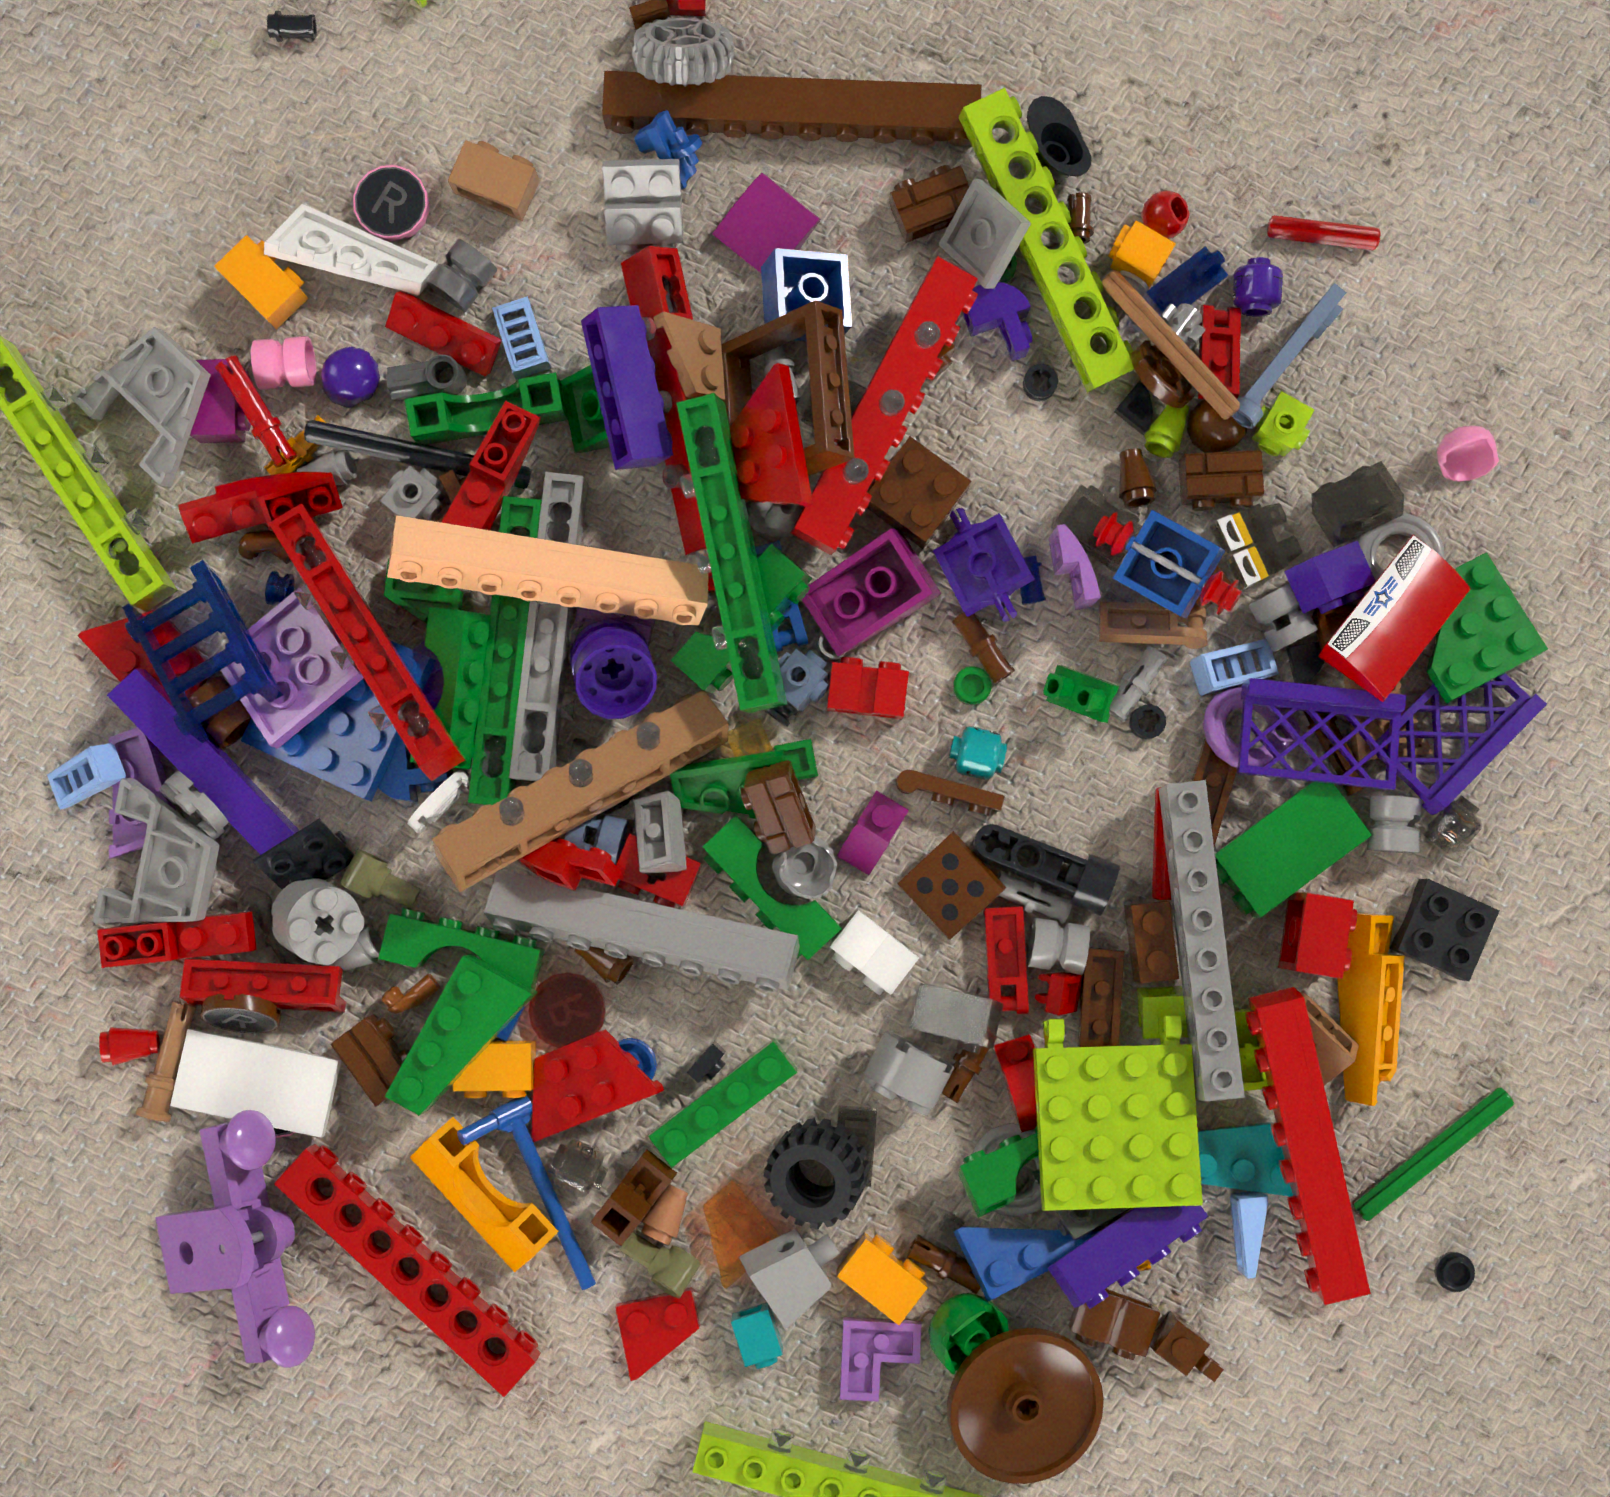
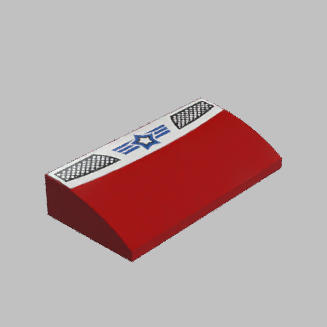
[1318,535,1470,702]

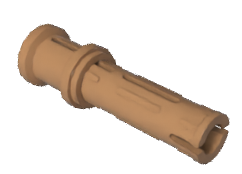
[136,1001,197,1122]

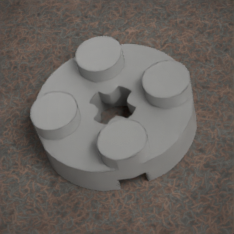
[159,771,230,840]

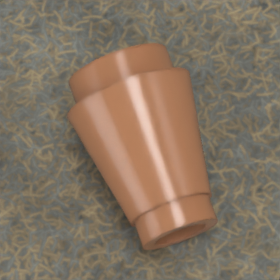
[641,1184,689,1245]

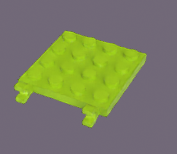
[1033,1016,1203,1211]

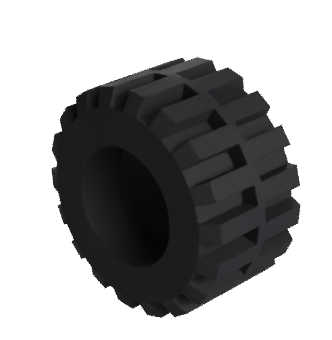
[763,1118,870,1229]

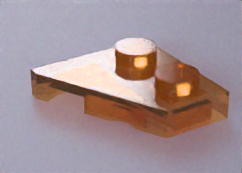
[703,1178,781,1289]

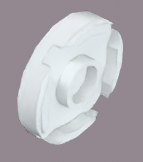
[407,768,471,833]

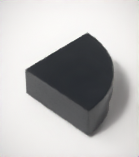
[1114,380,1153,435]
[1286,641,1325,684]

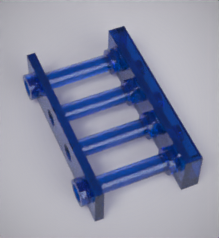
[122,560,283,743]

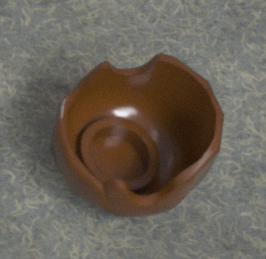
[1187,399,1248,453]

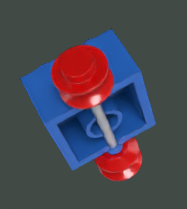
[1093,510,1242,618]

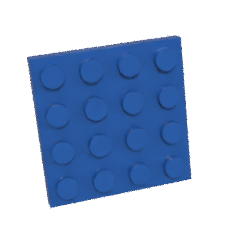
[241,610,436,802]

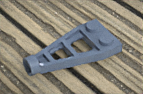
[1232,283,1347,429]

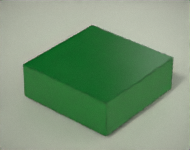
[774,739,818,781]

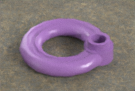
[1203,686,1300,768]

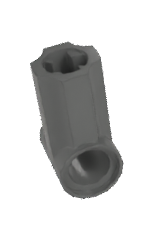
[386,355,467,402]

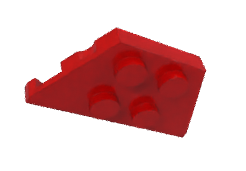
[729,363,813,507]
[77,609,212,709]
[531,1029,664,1142]

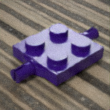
[933,508,1035,622]

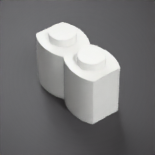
[830,910,919,995]

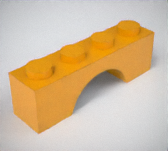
[410,1117,559,1272]

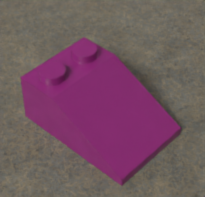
[802,528,942,657]

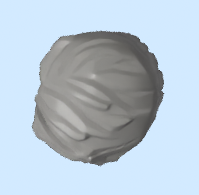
[746,501,804,537]
[772,836,837,899]

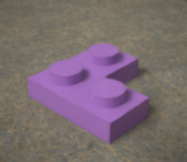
[840,1317,922,1402]

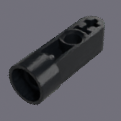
[973,824,1120,916]

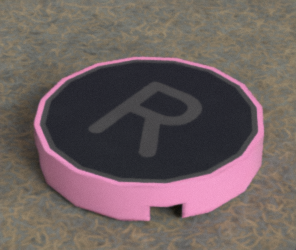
[353,165,430,242]

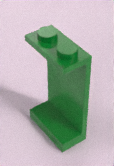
[1214,781,1372,918]

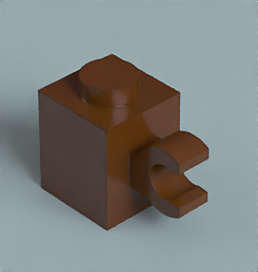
[1150,1311,1224,1382]

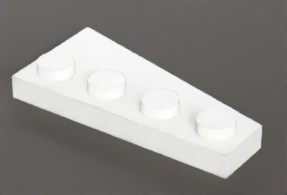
[264,204,438,295]

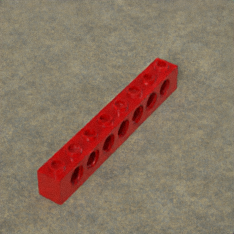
[274,1144,541,1397]

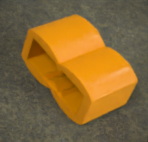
[1108,220,1176,290]

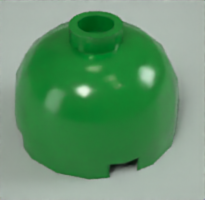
[928,1293,1009,1375]

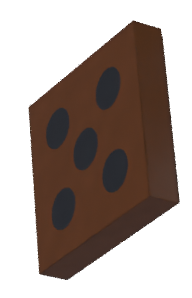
[897,831,1007,940]

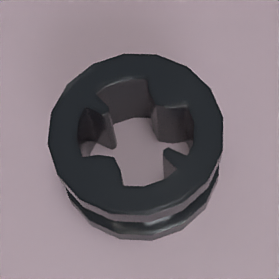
[1023,364,1058,402]
[763,702,798,727]
[1129,704,1166,739]

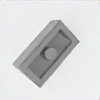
[633,791,687,873]

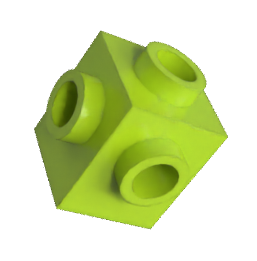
[1251,391,1315,457]

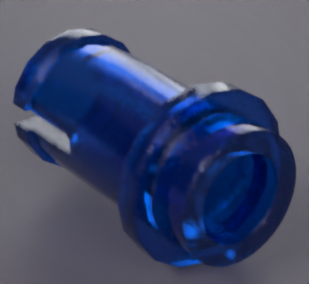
[1020,555,1046,605]

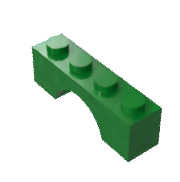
[404,372,568,445]
[671,544,812,693]
[410,607,490,769]
[702,815,842,960]
[378,907,545,989]
[648,1038,798,1168]
[958,1127,1039,1218]

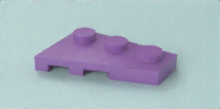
[109,727,177,859]

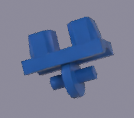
[634,110,702,190]

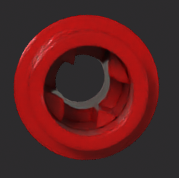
[99,1027,160,1066]

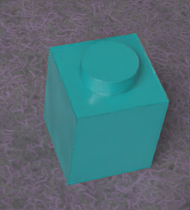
[731,1302,783,1369]

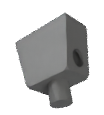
[739,1230,840,1329]

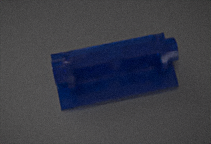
[1146,246,1229,313]

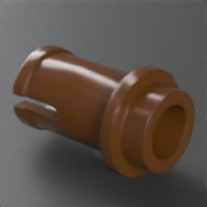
[1067,192,1094,244]

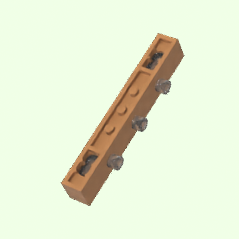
[432,690,729,892]

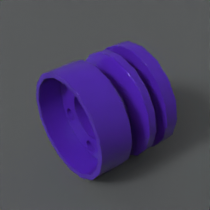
[570,620,657,719]

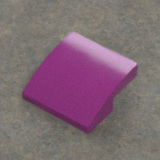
[712,173,821,273]

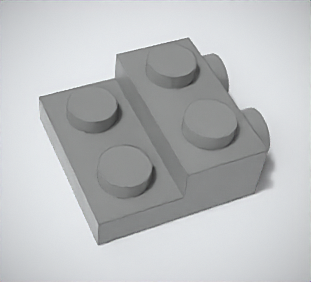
[602,159,684,252]

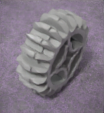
[632,16,735,87]

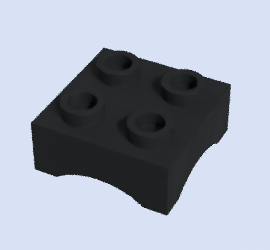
[1389,879,1500,982]

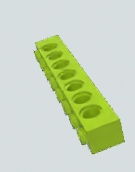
[959,87,1134,393]

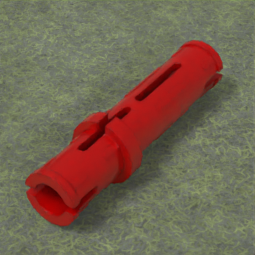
[215,355,297,468]

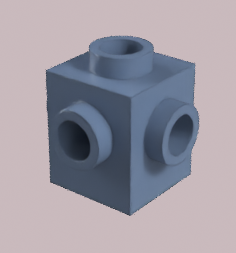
[779,649,831,712]

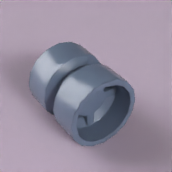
[564,815,628,865]

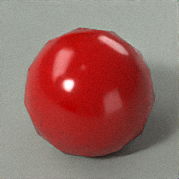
[1141,190,1190,239]

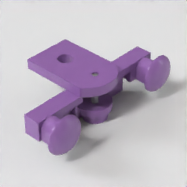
[155,1110,315,1368]

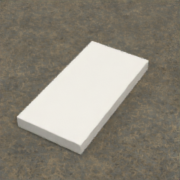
[170,1028,341,1138]

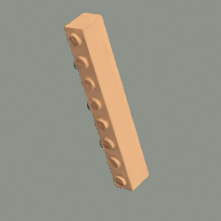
[387,515,708,626]

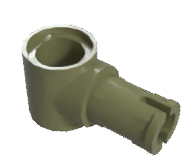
[340,849,421,909]
[620,1232,701,1299]

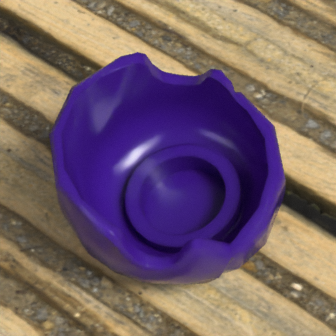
[321,347,380,408]

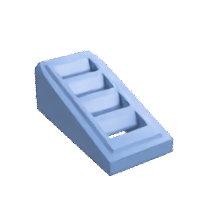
[492,296,552,380]
[1190,639,1279,696]
[47,743,126,810]
[1230,1191,1268,1279]

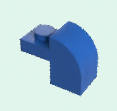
[378,739,453,802]

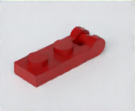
[1198,305,1241,399]
[983,906,1029,1016]

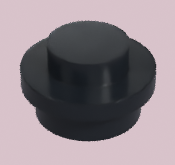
[1434,1252,1475,1292]

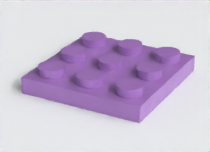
[213,586,364,749]

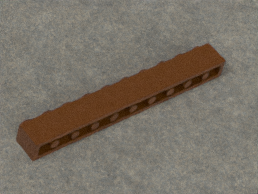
[602,71,982,146]

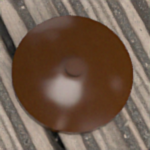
[947,1328,1104,1484]

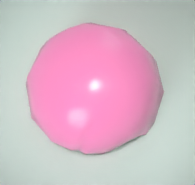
[1437,425,1499,482]

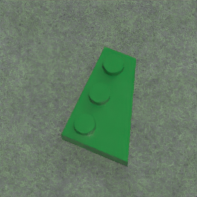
[670,750,786,819]

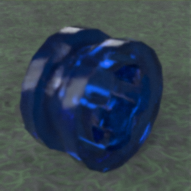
[265,571,295,605]

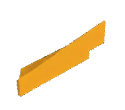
[1337,913,1405,1106]

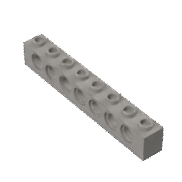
[1158,780,1245,1102]

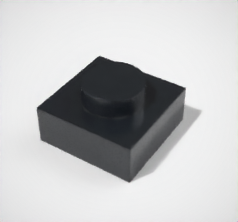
[687,1041,726,1083]

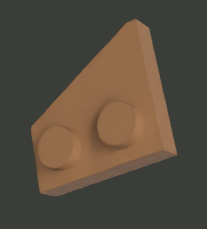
[654,312,725,401]

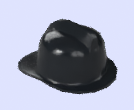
[1027,96,1092,185]

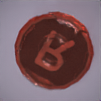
[528,972,606,1048]

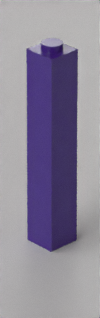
[107,669,300,855]

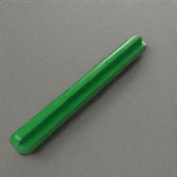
[1353,1087,1514,1221]

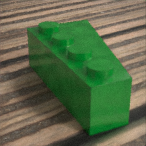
[384,954,538,1116]

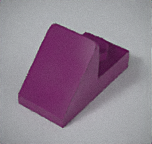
[836,790,909,876]

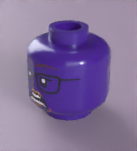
[1233,257,1283,317]

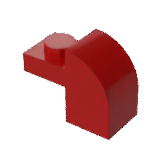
[993,1034,1037,1133]

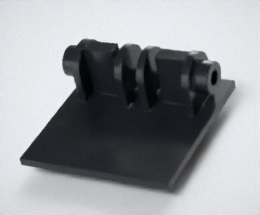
[253,818,354,890]

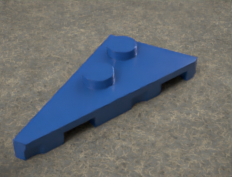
[953,1227,1100,1301]

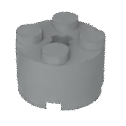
[271,878,364,965]
[863,1031,954,1116]

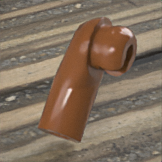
[382,973,441,1014]

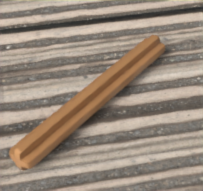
[1102,270,1240,419]

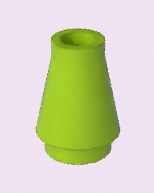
[1144,404,1189,458]

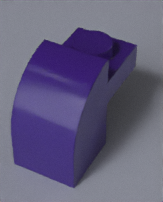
[961,282,1033,361]

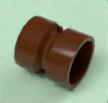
[184,676,251,749]

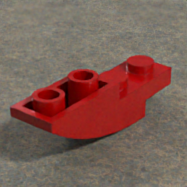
[441,401,540,530]
[178,472,343,544]
[517,838,621,891]
[97,911,257,968]

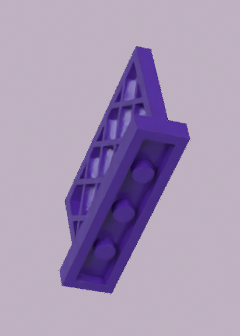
[1369,673,1547,816]
[1237,678,1406,790]

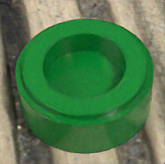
[953,666,992,705]

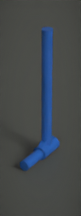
[457,1096,596,1290]

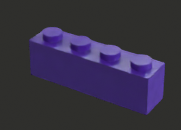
[581,305,673,470]
[1048,1205,1209,1309]

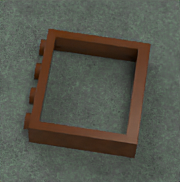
[721,300,855,476]

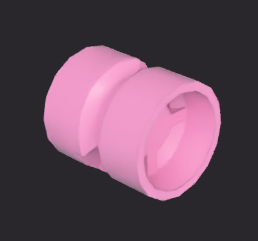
[251,336,317,390]

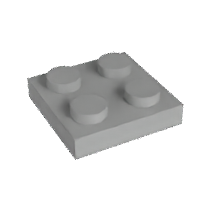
[939,179,1031,289]

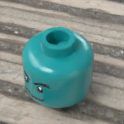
[949,726,1007,780]

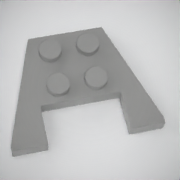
[70,327,211,488]
[93,778,220,924]

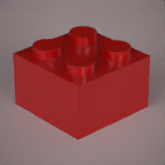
[1278,892,1357,979]

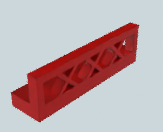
[179,959,346,1013]

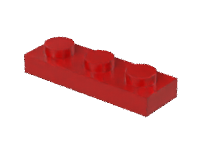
[385,290,502,376]

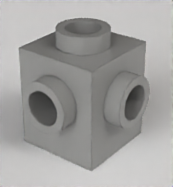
[380,466,445,521]

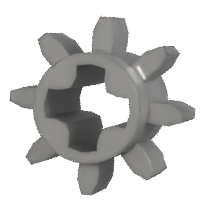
[1160,303,1205,349]

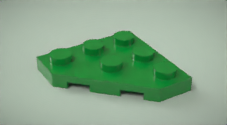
[1426,552,1548,704]

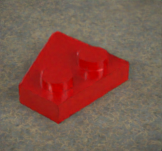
[615,1287,700,1381]

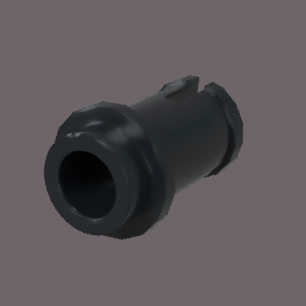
[267,11,317,42]

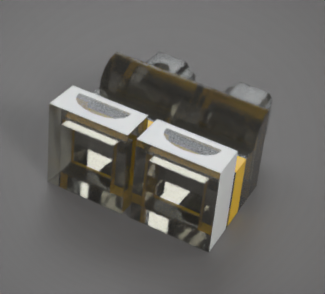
[1210,503,1303,591]

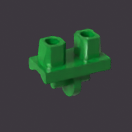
[1043,665,1119,723]

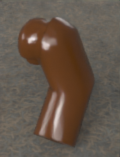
[238,530,291,564]

